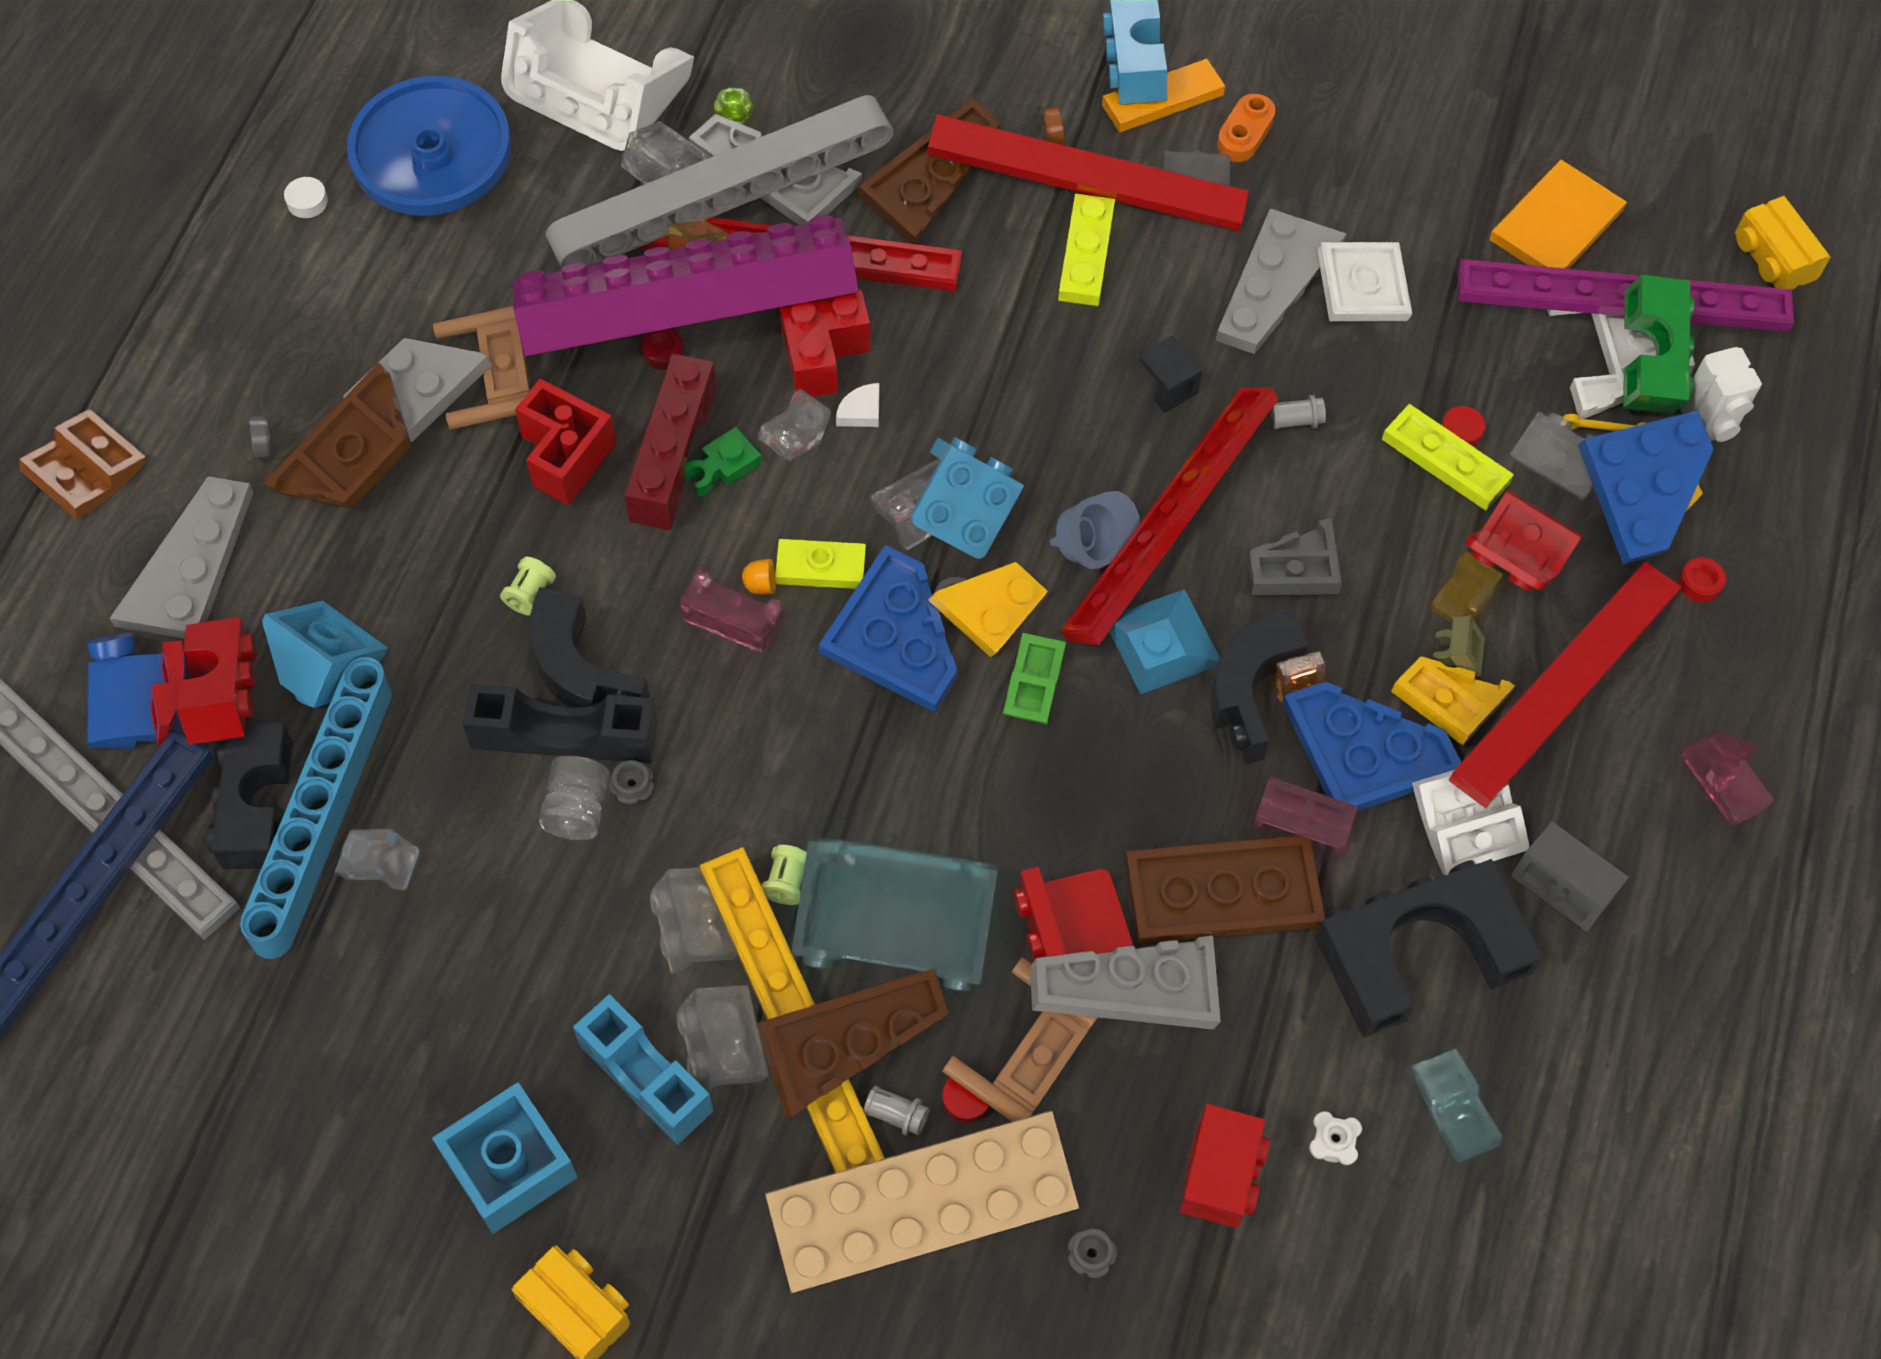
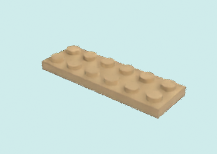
[765,1111,1079,1293]

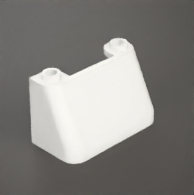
[501,0,694,151]

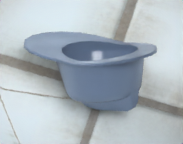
[1049,491,1140,569]

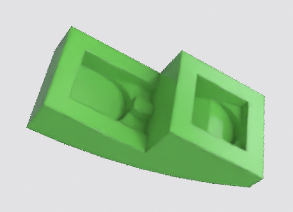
[1003,633,1066,725]

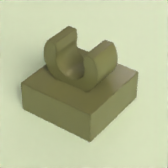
[1433,615,1485,676]

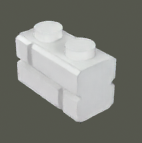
[1680,347,1762,442]

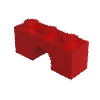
[177,617,257,745]

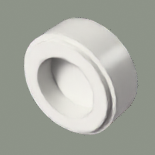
[284,177,328,218]

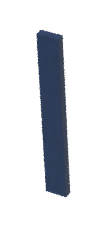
[0,729,214,1039]

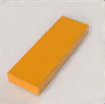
[1102,59,1225,133]

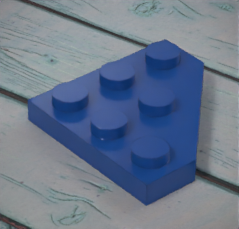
[1578,410,1714,564]
[818,545,957,713]
[1282,682,1461,819]

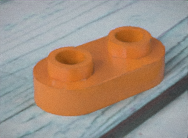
[1217,94,1275,162]

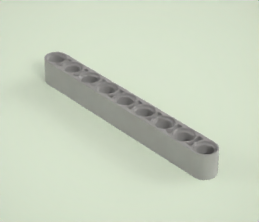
[546,95,894,268]

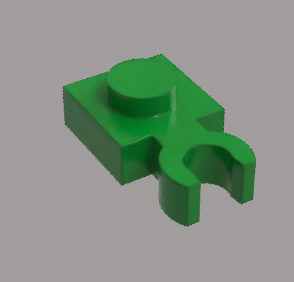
[684,427,762,497]

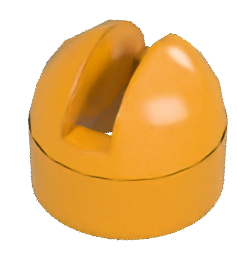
[742,559,776,595]

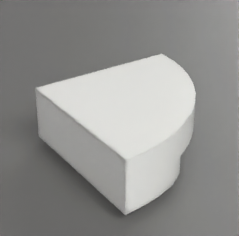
[836,383,879,427]

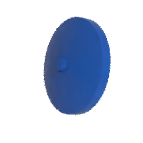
[347,76,512,216]

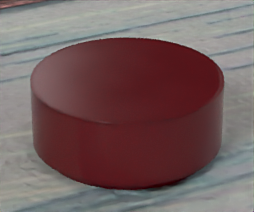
[641,328,684,370]

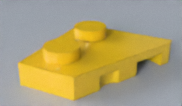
[928,562,1048,657]
[1391,656,1515,745]

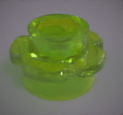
[714,88,753,124]

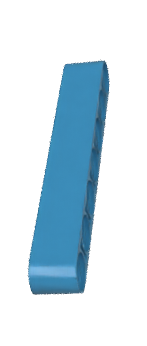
[240,657,392,959]

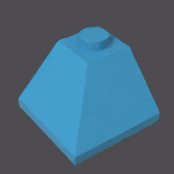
[1109,589,1220,694]
[262,601,388,708]

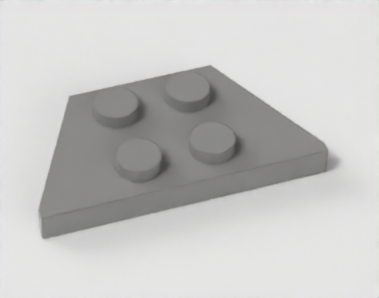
[343,338,492,442]

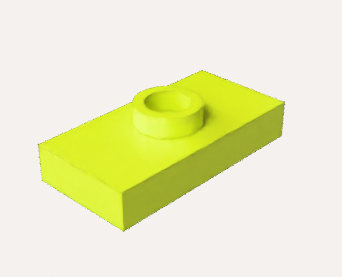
[775,539,866,589]

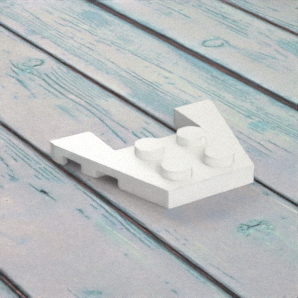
[1547,309,1695,419]

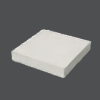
[1317,242,1412,321]

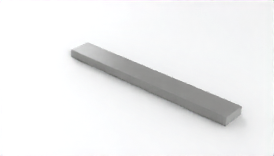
[0,679,240,941]

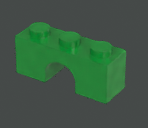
[1623,275,1694,414]

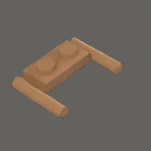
[433,306,531,430]
[942,957,1098,1122]

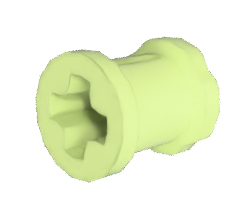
[500,557,556,616]
[761,845,813,905]

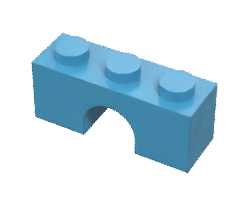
[1103,0,1167,104]
[573,994,713,1145]

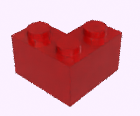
[779,289,870,400]
[515,378,617,506]
[1179,1104,1270,1229]

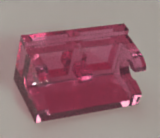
[680,569,784,653]
[1253,777,1358,857]

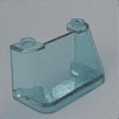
[791,837,1000,991]

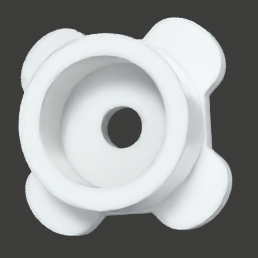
[1309,1112,1362,1165]

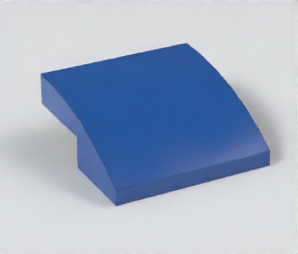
[87,654,186,749]

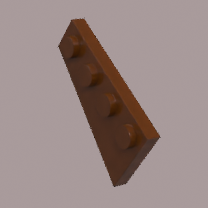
[858,98,1000,244]
[756,968,949,1119]

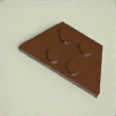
[264,362,412,509]

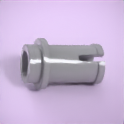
[1271,395,1326,430]
[863,1085,929,1136]

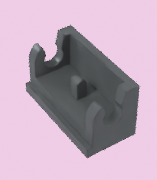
[1511,821,1629,932]

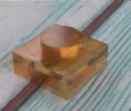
[1275,651,1326,704]

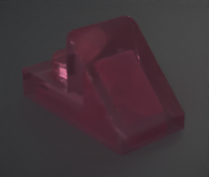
[1679,731,1774,826]

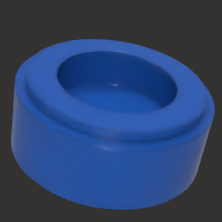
[87,633,136,660]

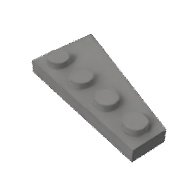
[689,114,862,225]
[1216,209,1347,354]
[110,476,254,639]
[1030,935,1221,1030]

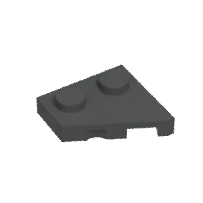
[1248,519,1342,595]

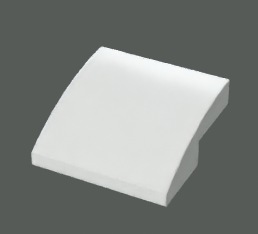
[1412,770,1530,875]

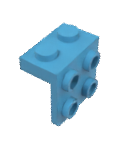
[910,437,1024,559]

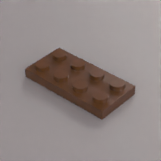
[1125,835,1325,945]

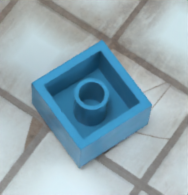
[432,1082,578,1234]

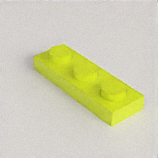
[1058,193,1115,306]
[1382,404,1514,511]

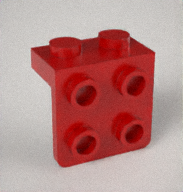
[1465,490,1584,591]
[1013,867,1133,961]

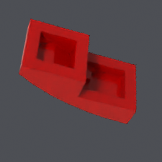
[149,641,184,746]

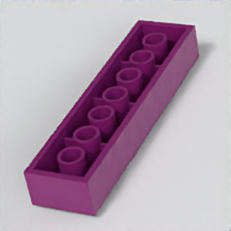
[513,215,859,356]

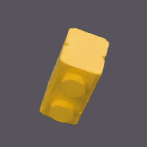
[1735,196,1831,290]
[511,1245,631,1359]

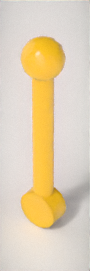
[1563,414,1646,431]

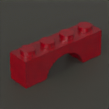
[625,354,717,531]

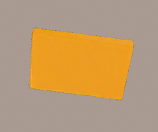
[1489,160,1627,269]

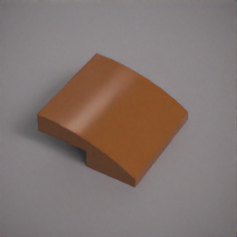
[19,409,146,520]

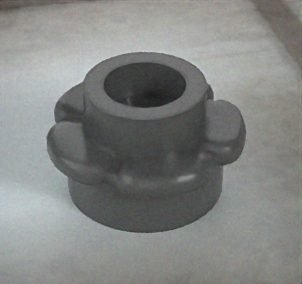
[609,760,654,804]
[1068,1228,1117,1278]

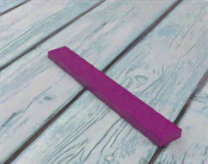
[1458,259,1794,332]

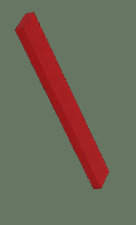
[927,114,1249,231]
[636,217,962,292]
[1061,388,1279,645]
[1448,561,1681,809]

